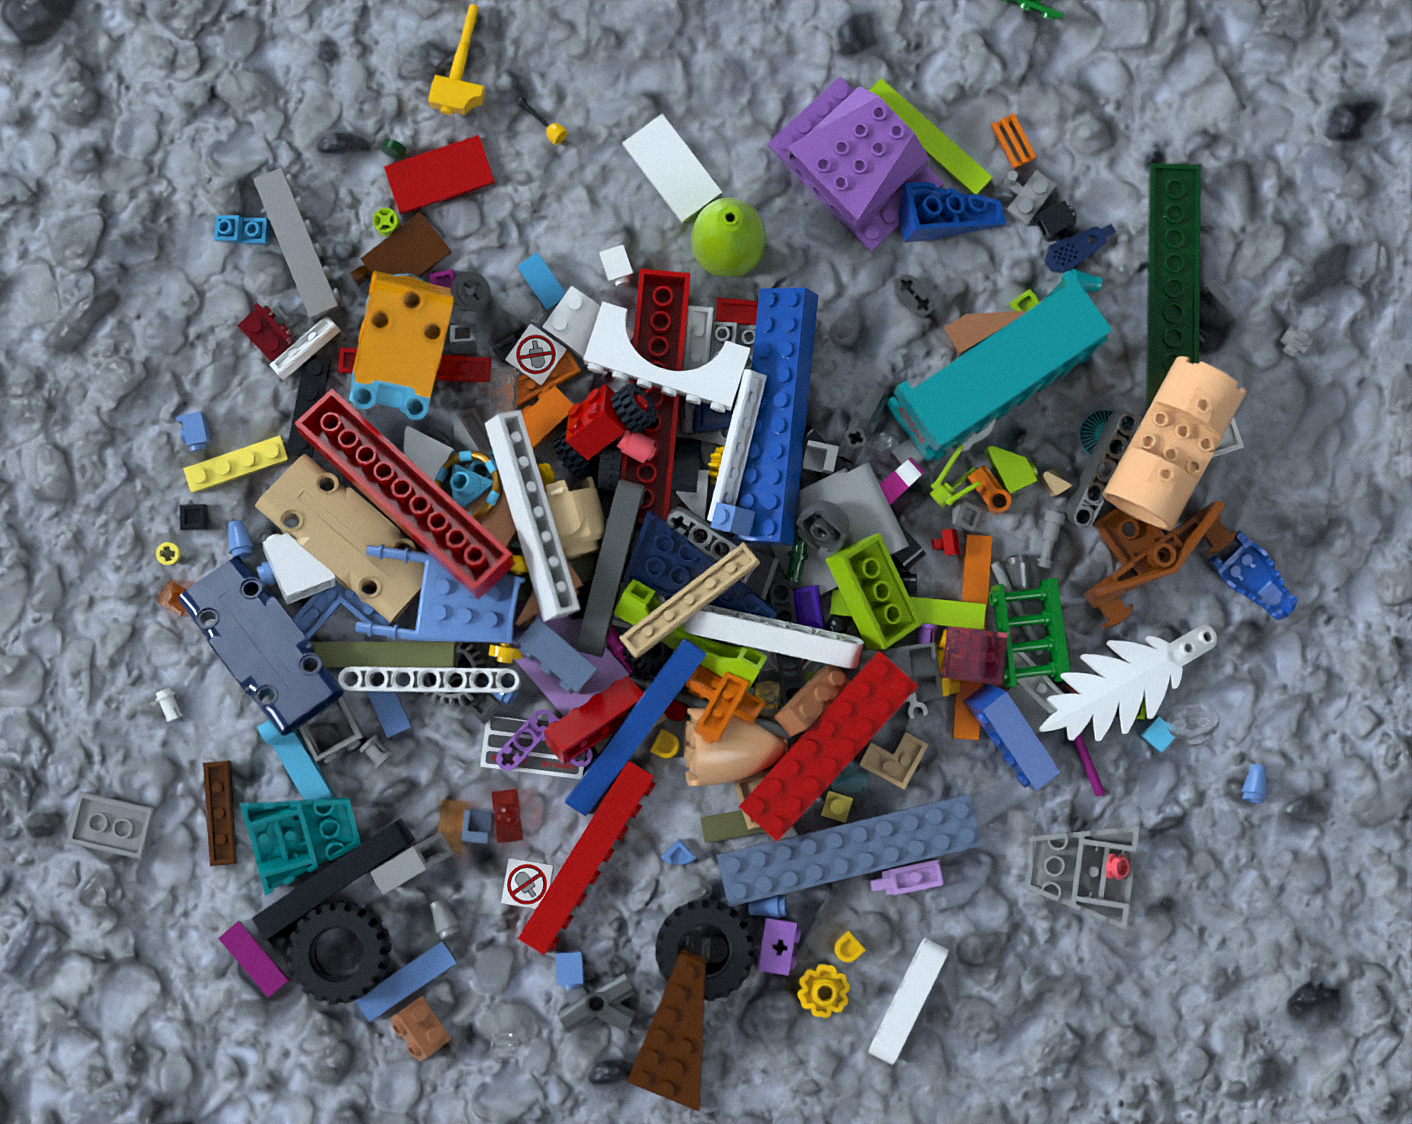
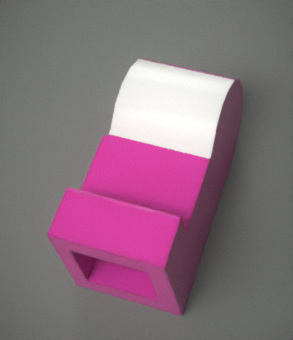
[879,457,925,505]

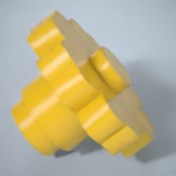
[797,963,850,1018]

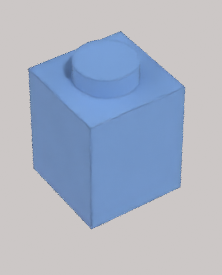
[711,502,755,537]
[555,950,585,989]

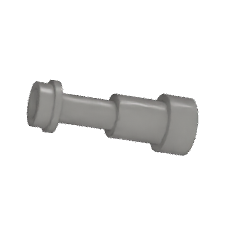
[1036,511,1066,569]

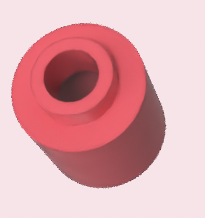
[616,428,657,463]

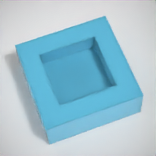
[1140,716,1178,753]

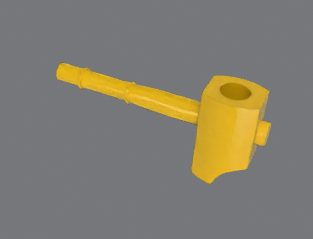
[428,4,485,116]

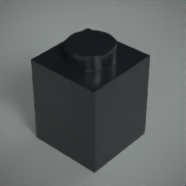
[1034,200,1077,241]

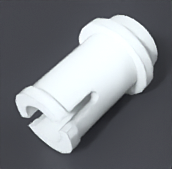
[155,688,183,722]

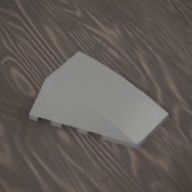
[1025,826,1140,930]

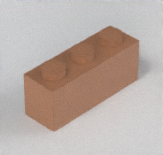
[774,664,851,737]

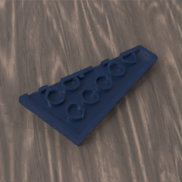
[623,509,777,619]

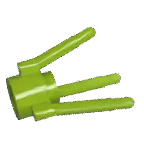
[929,444,981,508]

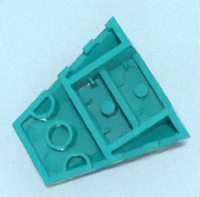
[240,797,361,896]

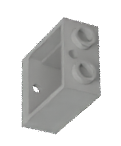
[299,693,366,764]

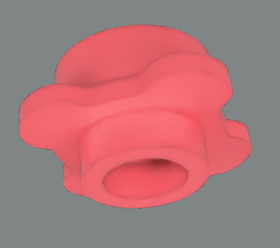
[1106,853,1130,880]

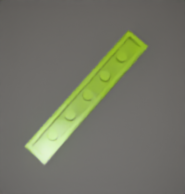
[869,78,993,195]
[830,589,986,630]

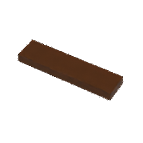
[203,760,237,866]

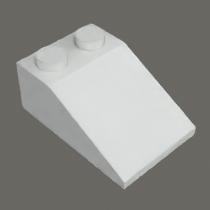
[542,286,634,375]

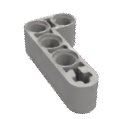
[667,506,755,584]

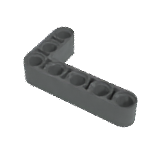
[1064,410,1143,529]

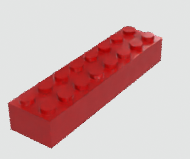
[738,650,919,842]

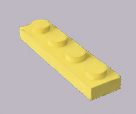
[183,436,290,493]

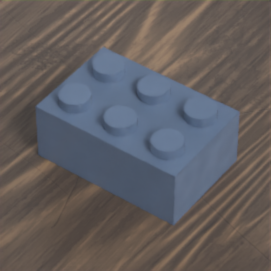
[517,618,599,694]

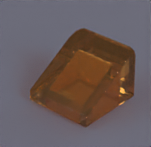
[157,579,186,617]

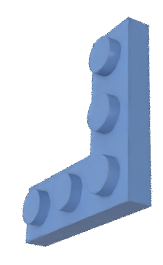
[292,580,391,641]

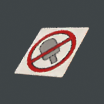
[505,324,566,385]
[501,858,553,909]

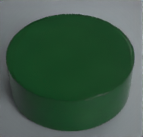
[380,138,407,160]

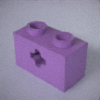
[757,917,801,976]

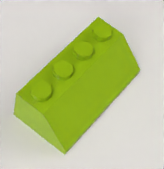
[825,533,922,650]

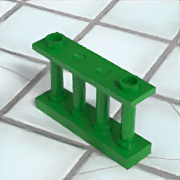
[989,578,1070,688]

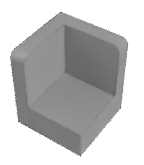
[802,440,839,475]

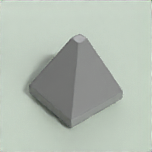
[952,499,982,533]

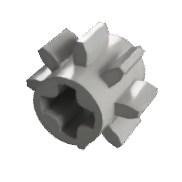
[1280,324,1313,357]

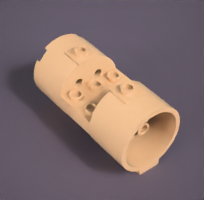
[1102,357,1247,531]

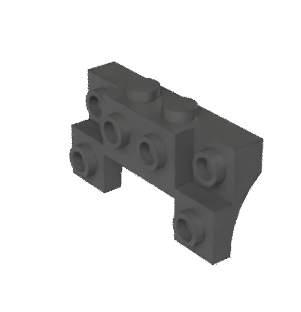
[838,643,944,702]

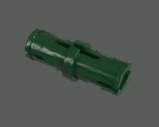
[785,529,809,582]

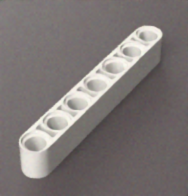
[683,605,864,668]
[339,667,521,693]

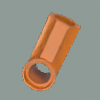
[967,464,1011,515]

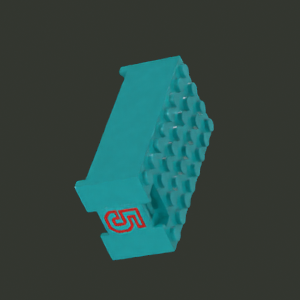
[886,271,1112,463]

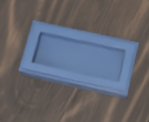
[367,683,412,738]

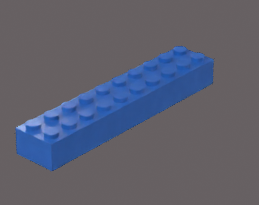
[734,287,818,546]

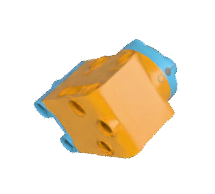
[349,271,454,420]

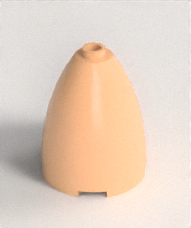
[683,708,788,787]

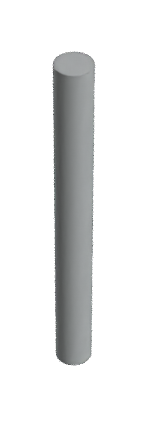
[990,561,1045,656]

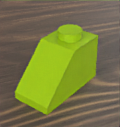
[984,445,1038,495]

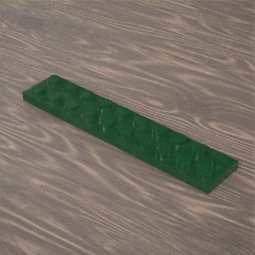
[1146,163,1201,412]

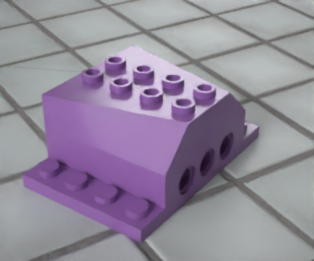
[767,76,944,253]

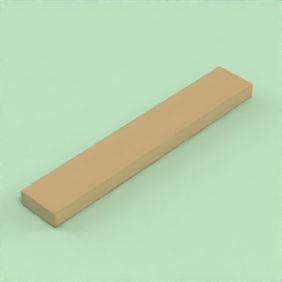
[619,542,760,659]

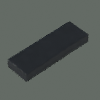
[671,438,701,493]

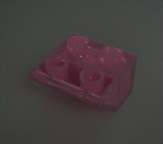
[942,626,1008,685]

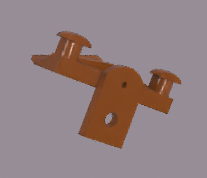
[1083,500,1236,628]

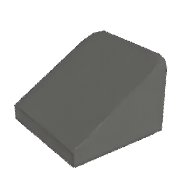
[450,324,477,356]

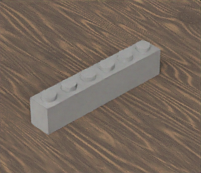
[253,168,343,322]

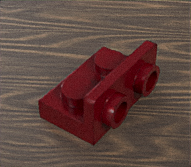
[237,303,295,362]

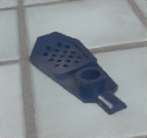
[1044,224,1116,274]

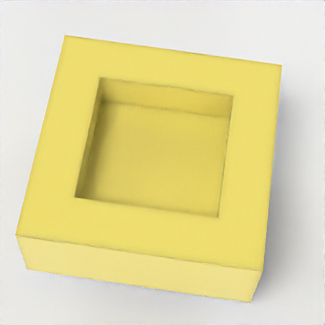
[820,791,853,823]

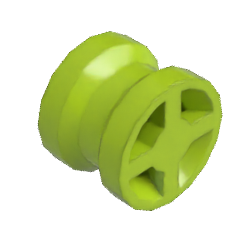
[372,208,400,237]

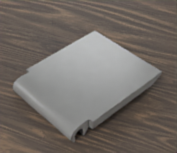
[771,463,909,595]

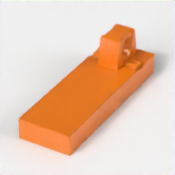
[685,664,766,725]
[695,672,750,744]

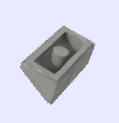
[1006,682,1049,734]

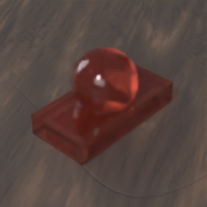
[491,788,524,843]

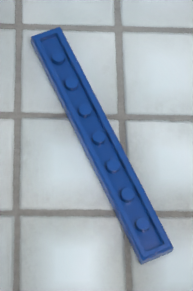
[565,638,706,816]

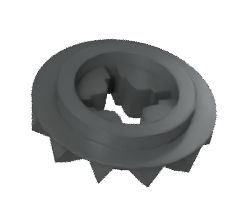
[451,271,491,312]

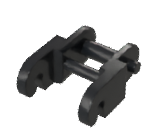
[568,584,592,620]

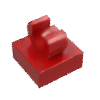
[931,529,961,557]

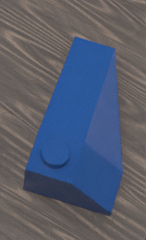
[899,182,1006,242]

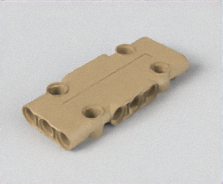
[255,454,425,624]

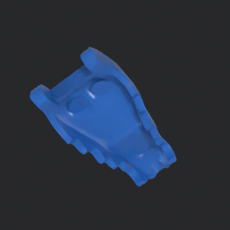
[1209,530,1298,620]

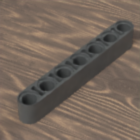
[576,479,646,658]

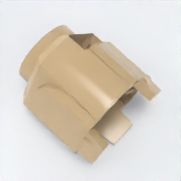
[545,477,606,560]

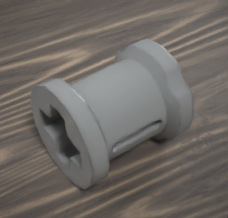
[359,735,394,769]

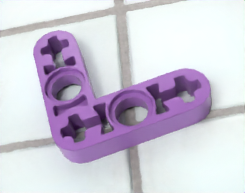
[496,709,593,771]

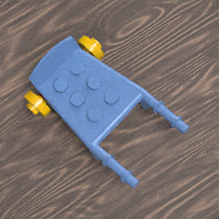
[355,544,529,663]

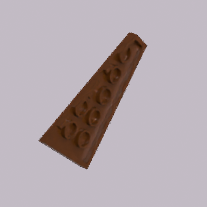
[627,949,706,1112]

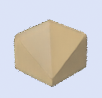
[1039,468,1072,498]

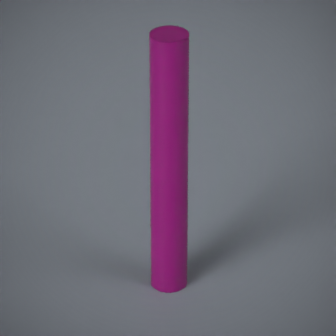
[1073,733,1105,797]

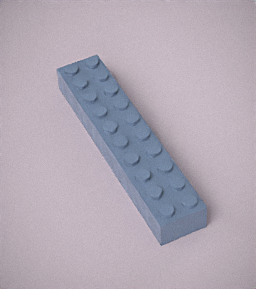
[716,794,982,907]

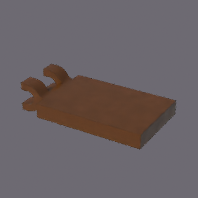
[350,212,452,296]

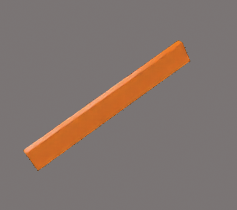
[952,534,992,740]

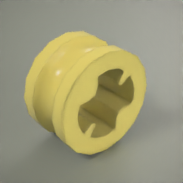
[156,542,181,565]

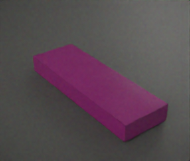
[218,921,290,998]

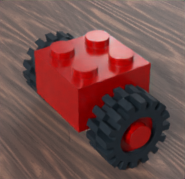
[553,383,658,477]

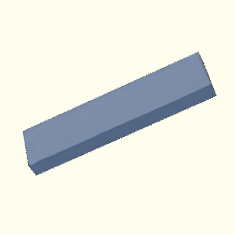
[355,941,457,1022]

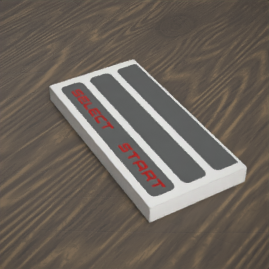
[480,716,586,779]

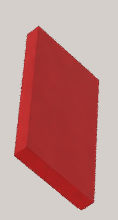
[383,135,495,215]

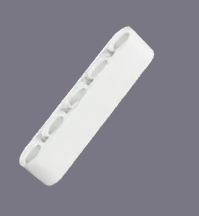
[869,938,948,1065]

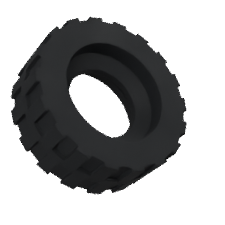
[598,440,622,497]

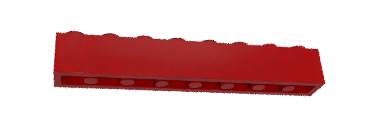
[517,760,656,955]

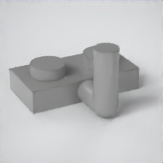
[1004,170,1057,226]

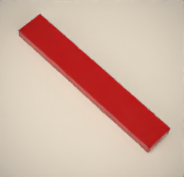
[338,347,492,384]

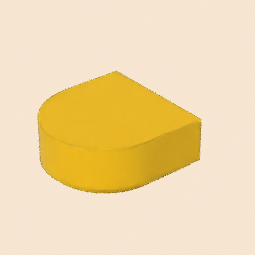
[650,728,680,758]
[834,930,866,962]

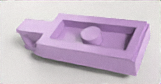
[870,859,944,895]

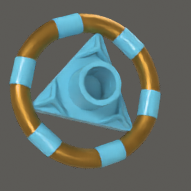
[435,450,502,520]

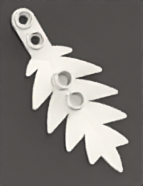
[1039,625,1217,741]

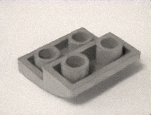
[708,321,756,370]

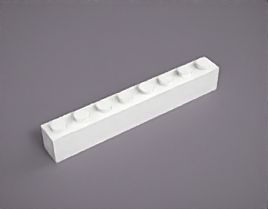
[485,410,580,622]

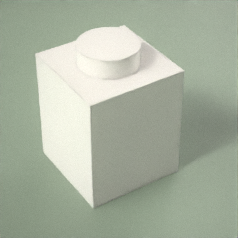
[599,245,634,287]

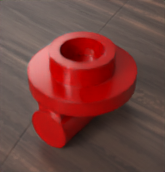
[664,700,692,721]

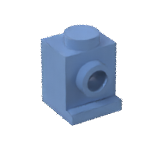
[176,411,213,452]

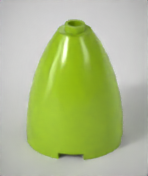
[691,197,766,277]

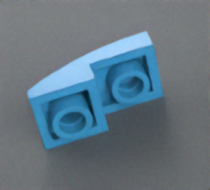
[214,215,271,245]
[517,252,566,310]

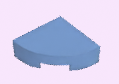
[661,839,697,865]

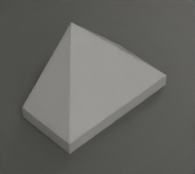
[454,408,492,454]

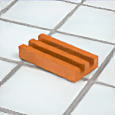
[991,113,1037,170]

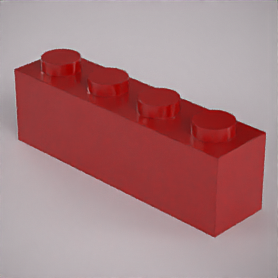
[544,675,643,765]

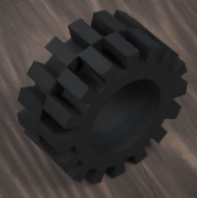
[623,641,673,677]

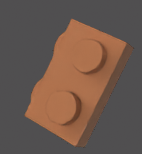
[390,996,451,1061]

